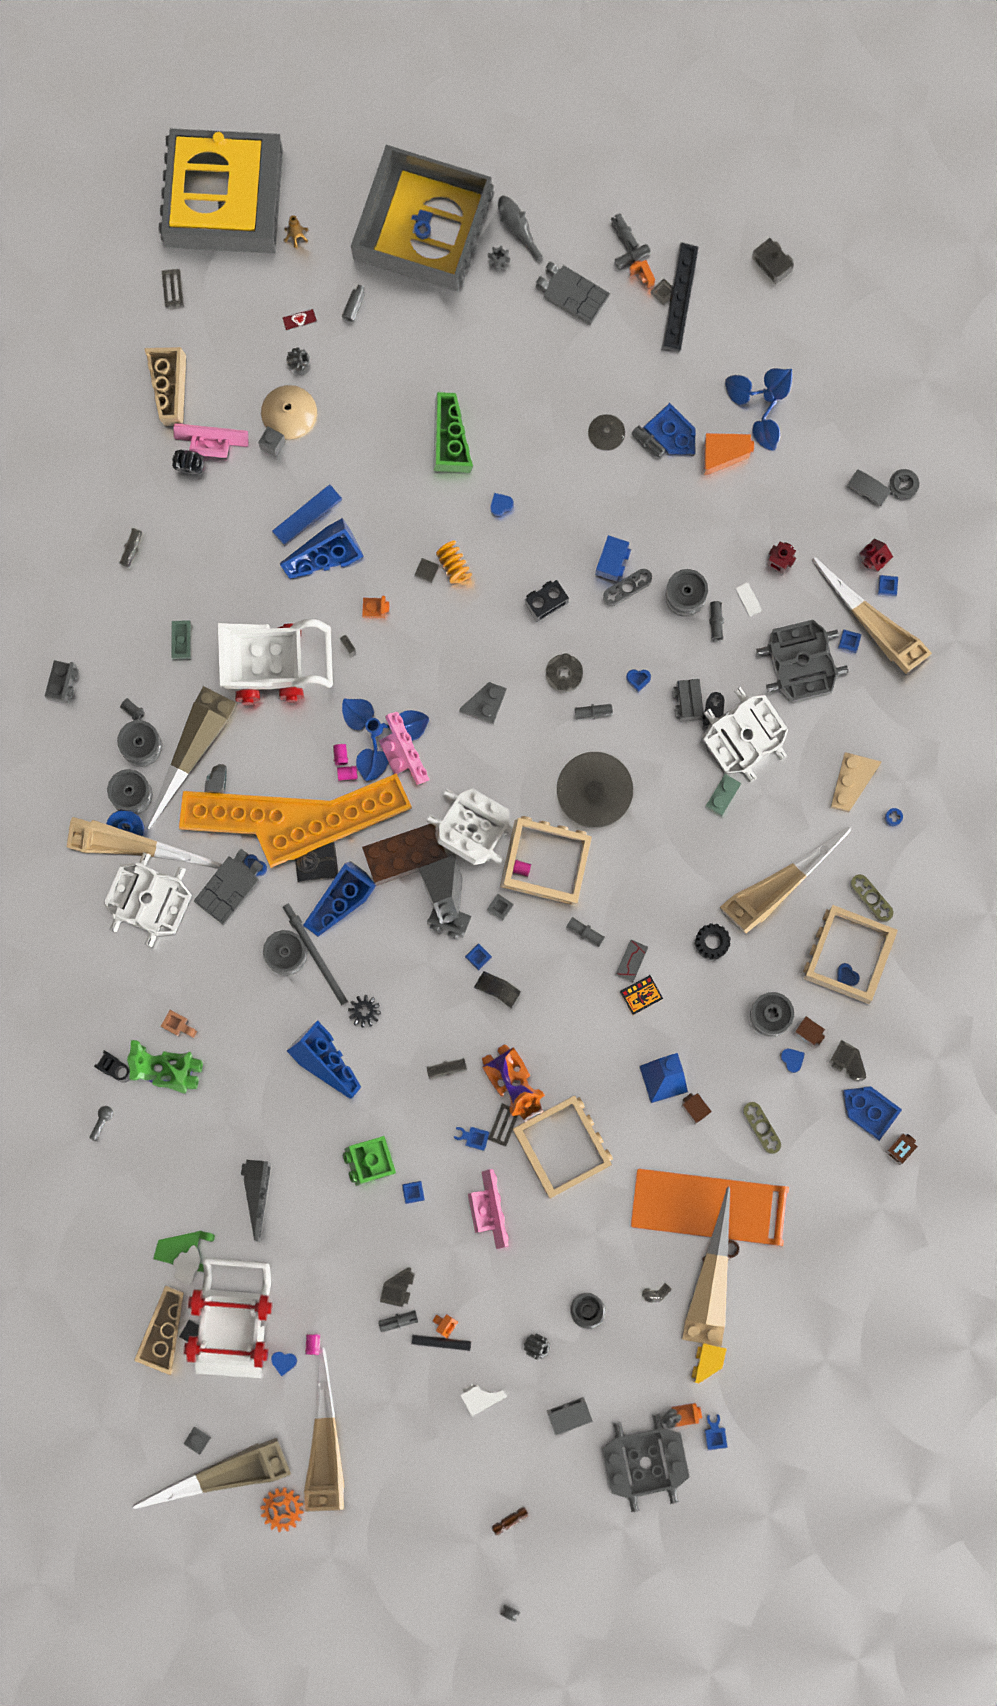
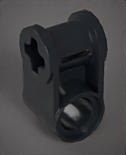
[703,692,725,730]
[93,1050,130,1083]

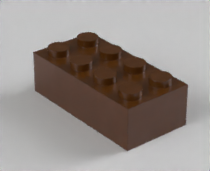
[362,823,447,886]

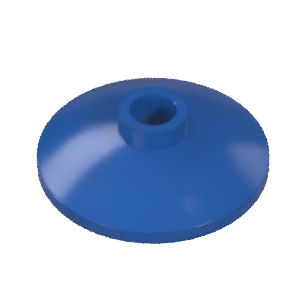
[106,810,144,836]

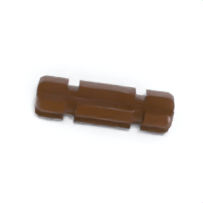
[492,1507,529,1536]

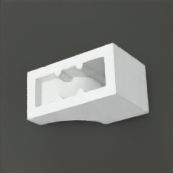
[461,1383,507,1416]

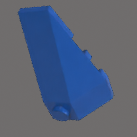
[280,518,364,579]
[303,861,376,936]
[287,1020,361,1099]

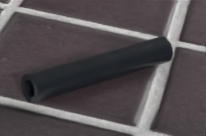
[411,1335,471,1351]

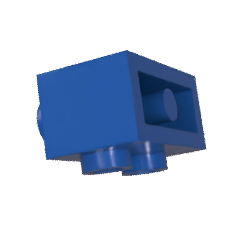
[595,535,631,582]

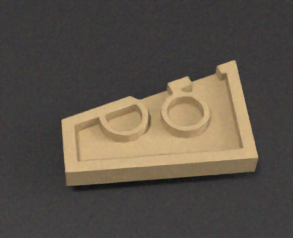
[830,752,882,812]

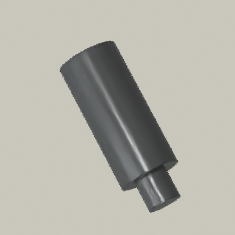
[341,285,365,322]

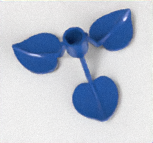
[725,368,792,450]
[342,699,429,781]

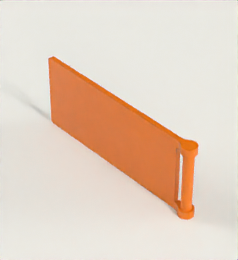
[631,1169,789,1246]

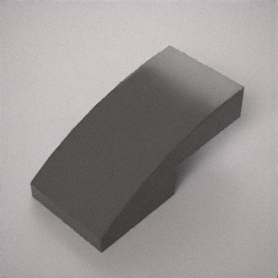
[847,469,891,506]

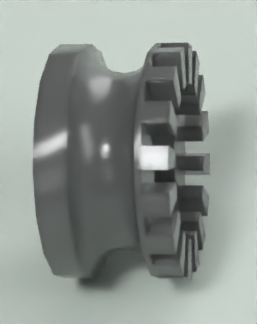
[662,1409,682,1429]
[500,1605,520,1622]

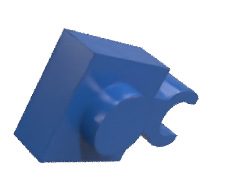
[454,1127,490,1151]
[705,1414,728,1450]

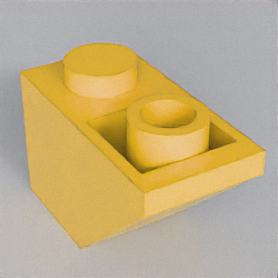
[691,1343,726,1383]

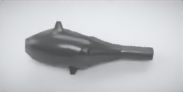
[498,195,543,260]

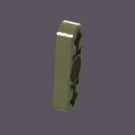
[850,874,894,922]
[743,1102,781,1154]

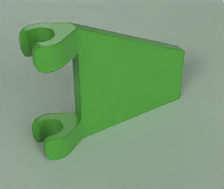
[153,1231,215,1272]

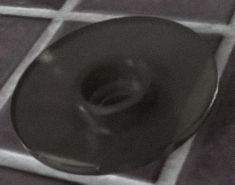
[588,414,625,451]

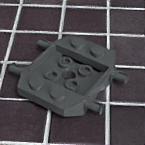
[756,620,849,703]
[602,1414,690,1512]

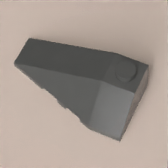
[241,1160,271,1242]

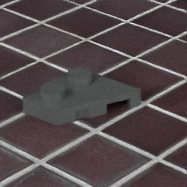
[459,682,507,725]

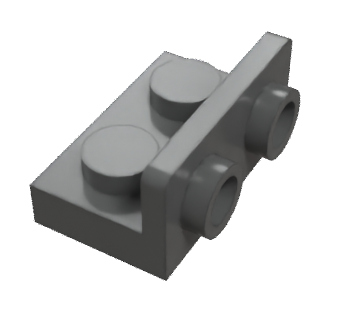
[45,660,79,703]
[427,908,472,939]

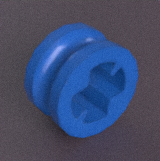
[414,220,431,239]
[885,808,903,827]

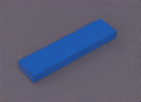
[272,484,342,546]

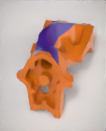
[482,1044,545,1121]

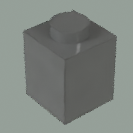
[258,426,285,457]

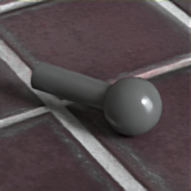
[89,1106,113,1141]

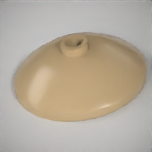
[261,385,317,440]

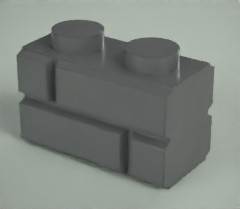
[673,679,704,722]

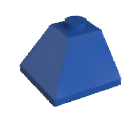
[639,1053,688,1103]

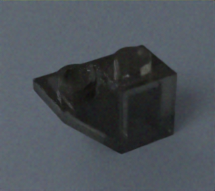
[474,971,521,1008]
[829,1040,867,1082]
[380,1267,415,1307]

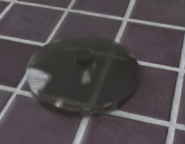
[557,752,633,828]

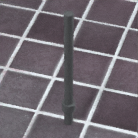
[282,903,348,1005]

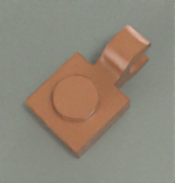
[160,1010,198,1038]

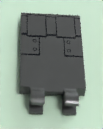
[535,261,610,325]
[193,849,263,925]

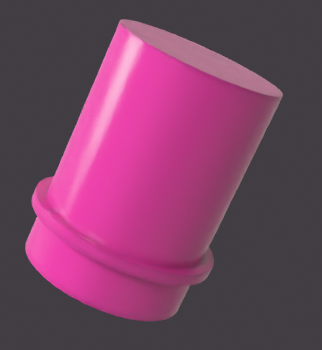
[333,744,349,766]
[337,765,358,781]
[512,859,532,877]
[304,1334,320,1355]

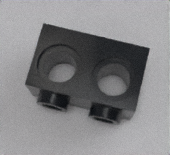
[525,580,569,622]

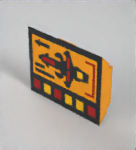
[620,975,663,1015]

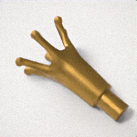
[284,215,309,248]

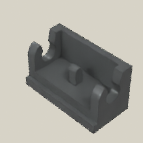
[546,1397,593,1435]

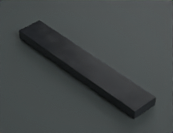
[662,242,699,352]

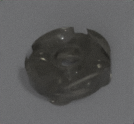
[545,653,583,692]

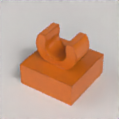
[433,1314,458,1338]

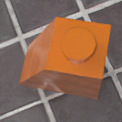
[704,433,754,475]

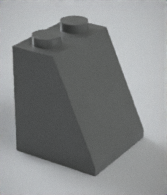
[419,854,463,924]

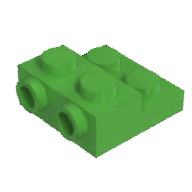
[343,1136,396,1186]

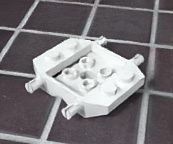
[702,687,788,782]
[427,788,513,865]
[104,852,192,947]

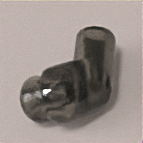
[642,1283,672,1302]

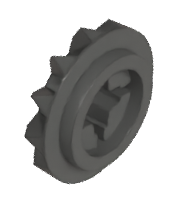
[889,469,919,499]

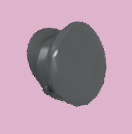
[571,1293,605,1329]

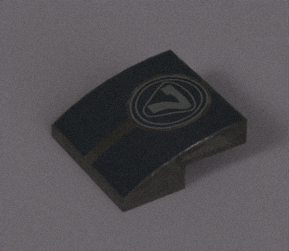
[295,841,338,883]

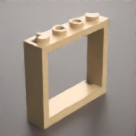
[500,816,592,905]
[803,905,898,1004]
[512,1095,613,1198]

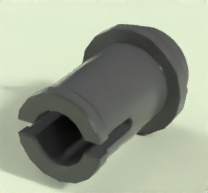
[120,698,145,720]

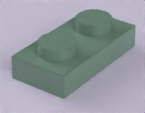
[171,621,191,659]
[705,774,742,817]

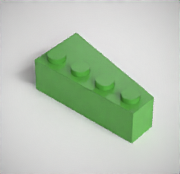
[433,392,473,473]

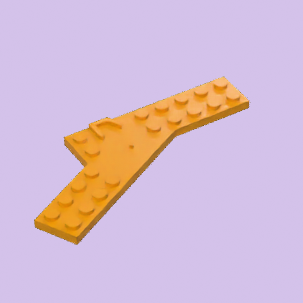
[179,773,412,868]

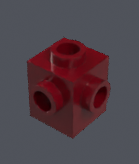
[859,538,893,572]
[767,541,797,574]

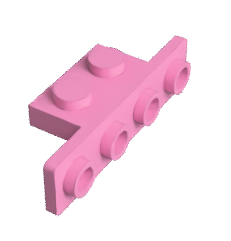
[173,423,249,458]
[379,712,429,785]
[468,1169,508,1249]

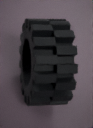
[695,923,731,960]

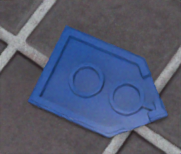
[643,403,696,455]
[843,1086,902,1141]

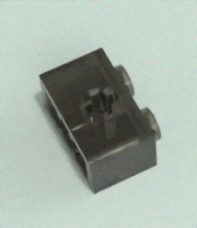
[752,238,794,285]

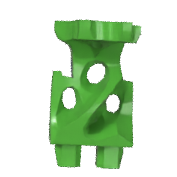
[127,1040,203,1094]

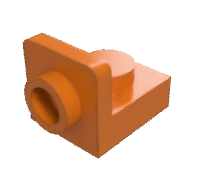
[629,260,655,288]
[362,596,389,618]
[671,1403,702,1427]

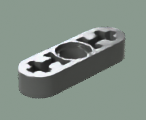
[603,569,652,606]

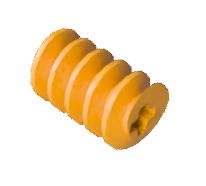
[436,540,472,584]

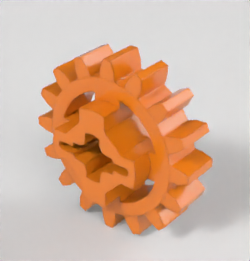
[260,1487,304,1532]

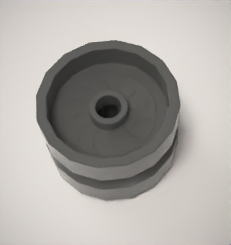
[665,569,708,616]
[117,720,162,766]
[107,769,153,814]
[263,930,307,976]
[749,992,794,1037]

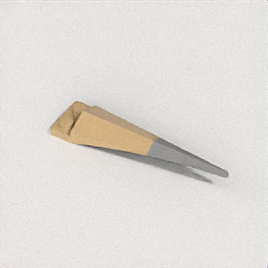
[682,1186,730,1346]

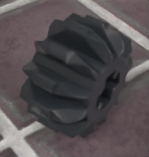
[172,449,204,475]
[348,995,381,1028]

